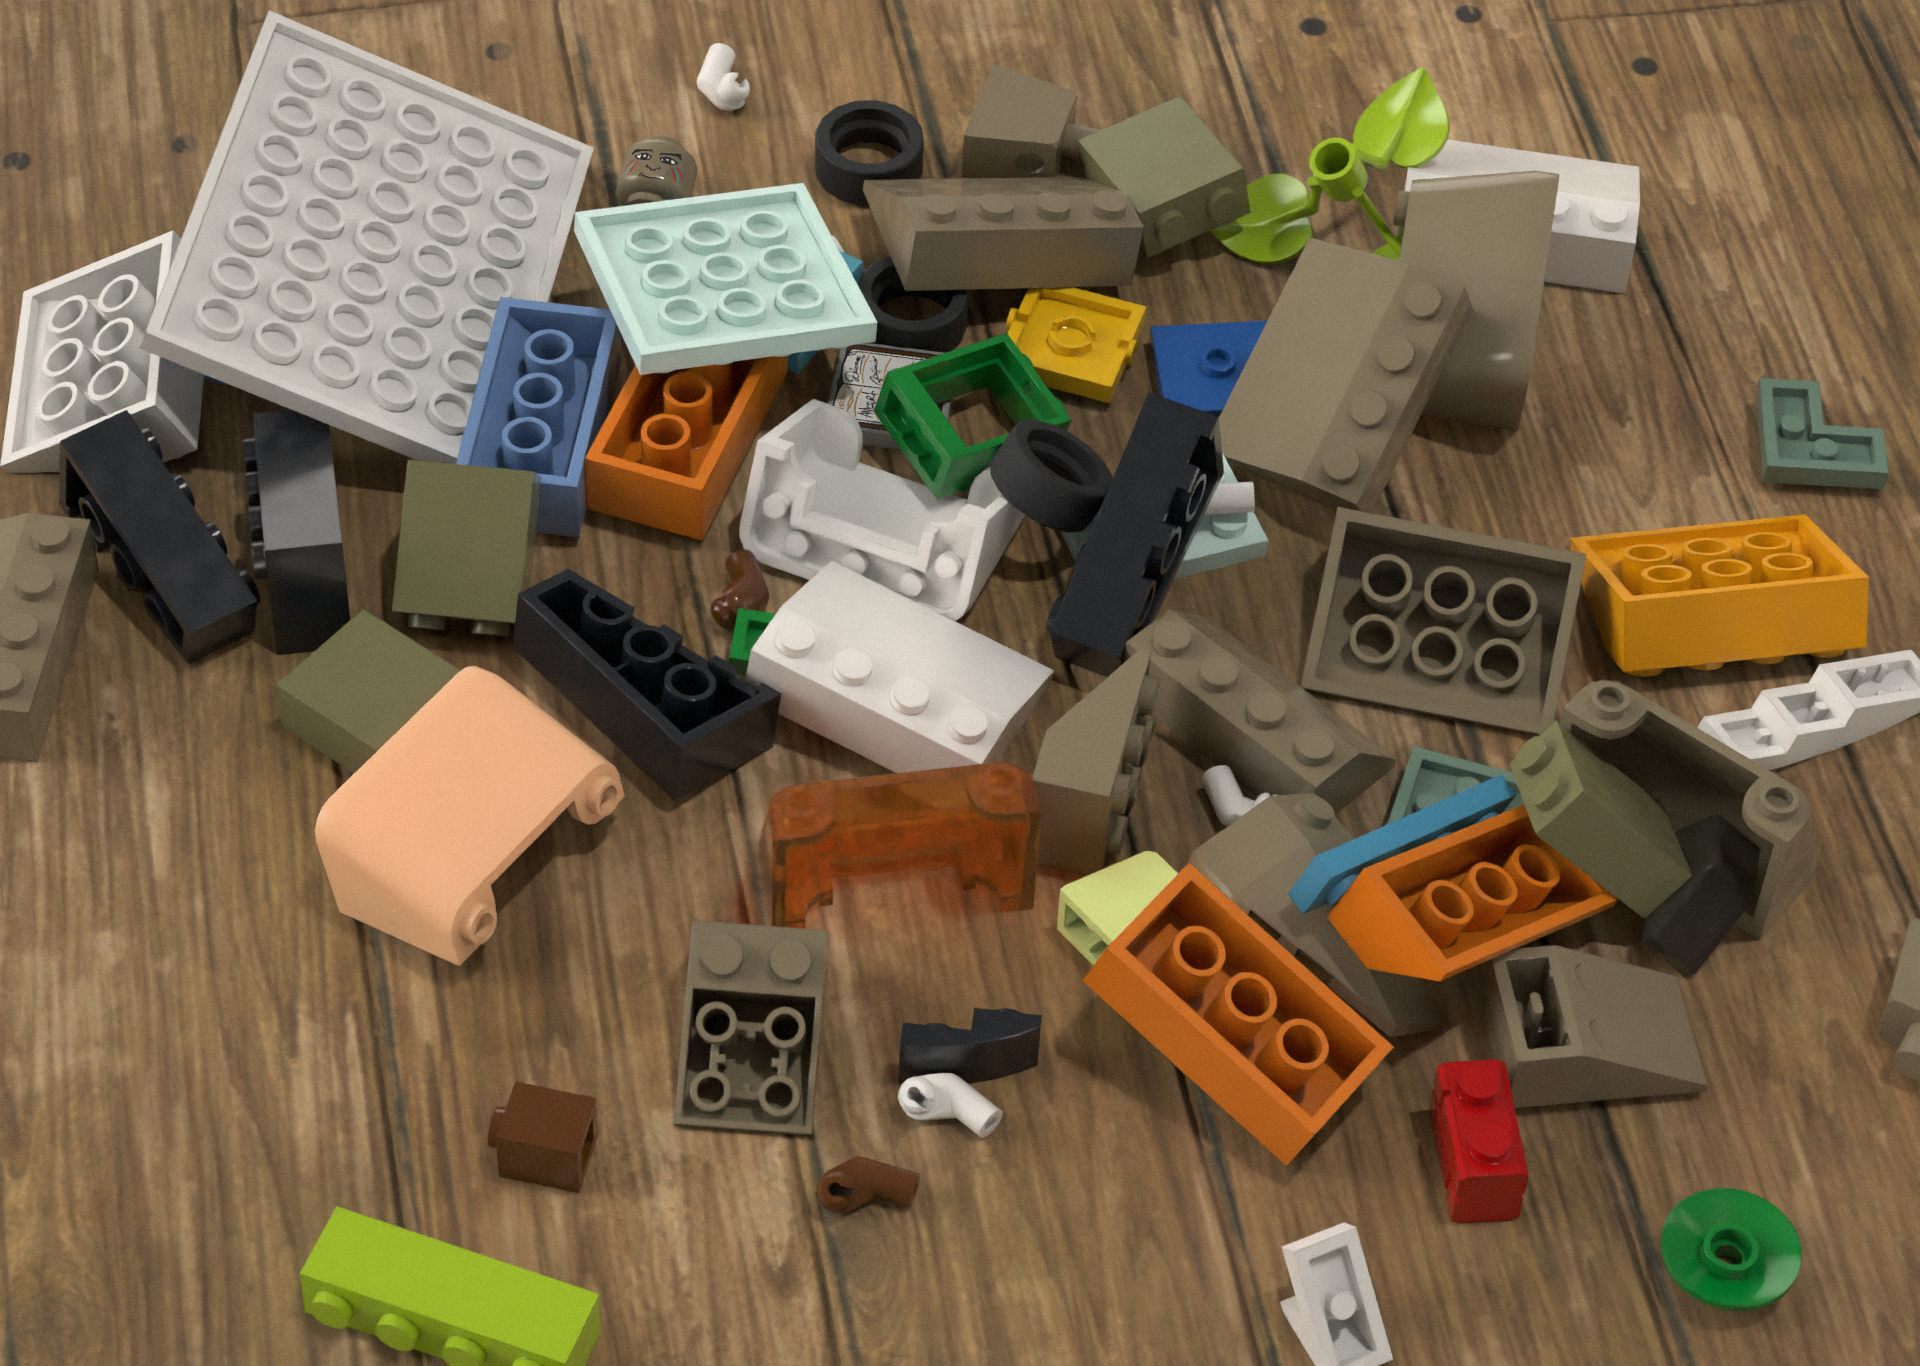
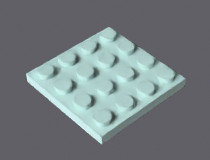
[574,183,877,375]

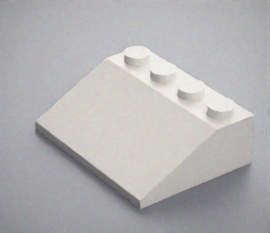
[1398,140,1640,294]
[0,231,204,473]
[745,560,1054,809]

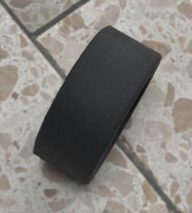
[815,100,924,206]
[858,256,969,353]
[990,420,1113,533]

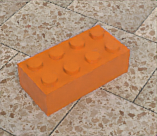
[585,356,788,541]
[1083,863,1394,1166]

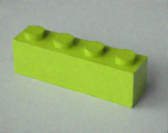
[300,1206,601,1366]

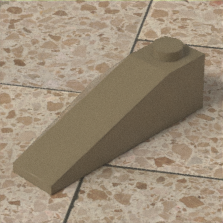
[1188,792,1441,1037]

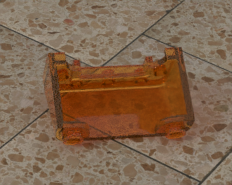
[759,762,1041,929]

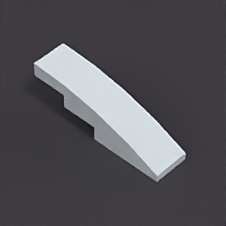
[1697,650,1920,770]

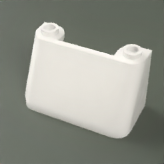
[739,399,1025,622]

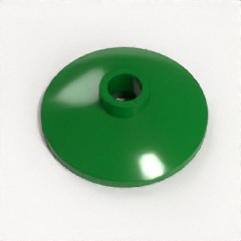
[1660,1188,1802,1311]

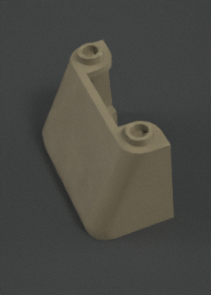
[1393,171,1559,430]
[1560,680,1821,940]

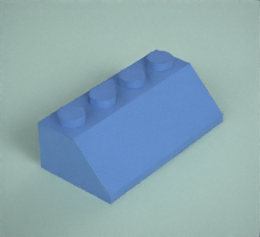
[456,297,621,538]

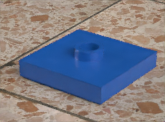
[1149,320,1268,418]

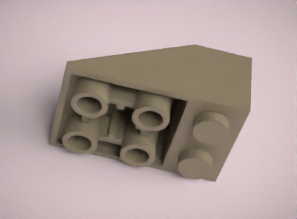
[1025,647,1160,875]
[674,920,830,1135]
[1479,945,1708,1108]

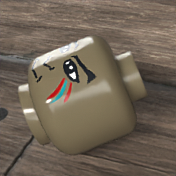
[616,136,698,206]

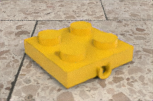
[1006,287,1147,403]

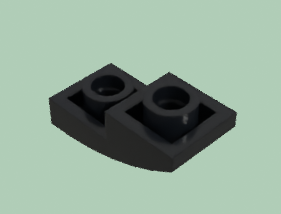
[898,1008,1042,1084]

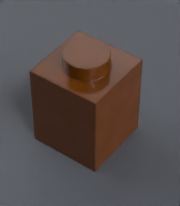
[488,1081,598,1193]

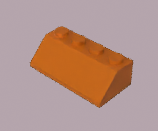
[1327,805,1619,981]

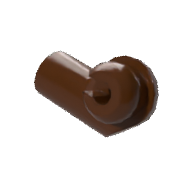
[710,550,769,630]
[816,1156,920,1213]

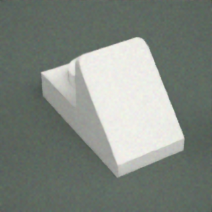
[1280,1222,1393,1366]

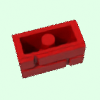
[1429,1059,1529,1224]

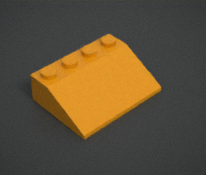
[1570,514,1869,677]

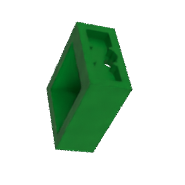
[873,333,1072,500]

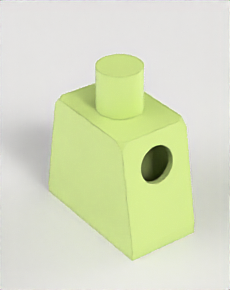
[1057,851,1178,966]

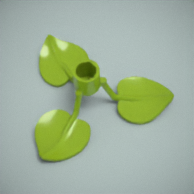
[1210,67,1450,265]

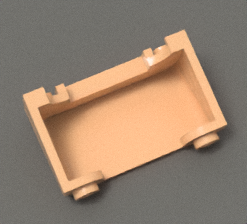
[315,666,625,966]

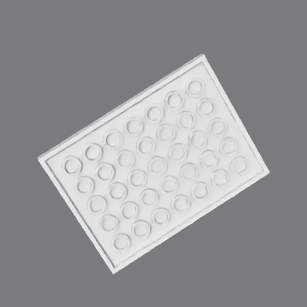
[140,10,594,464]

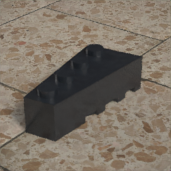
[1046,392,1224,677]
[59,410,260,664]
[243,410,351,655]
[513,569,782,801]

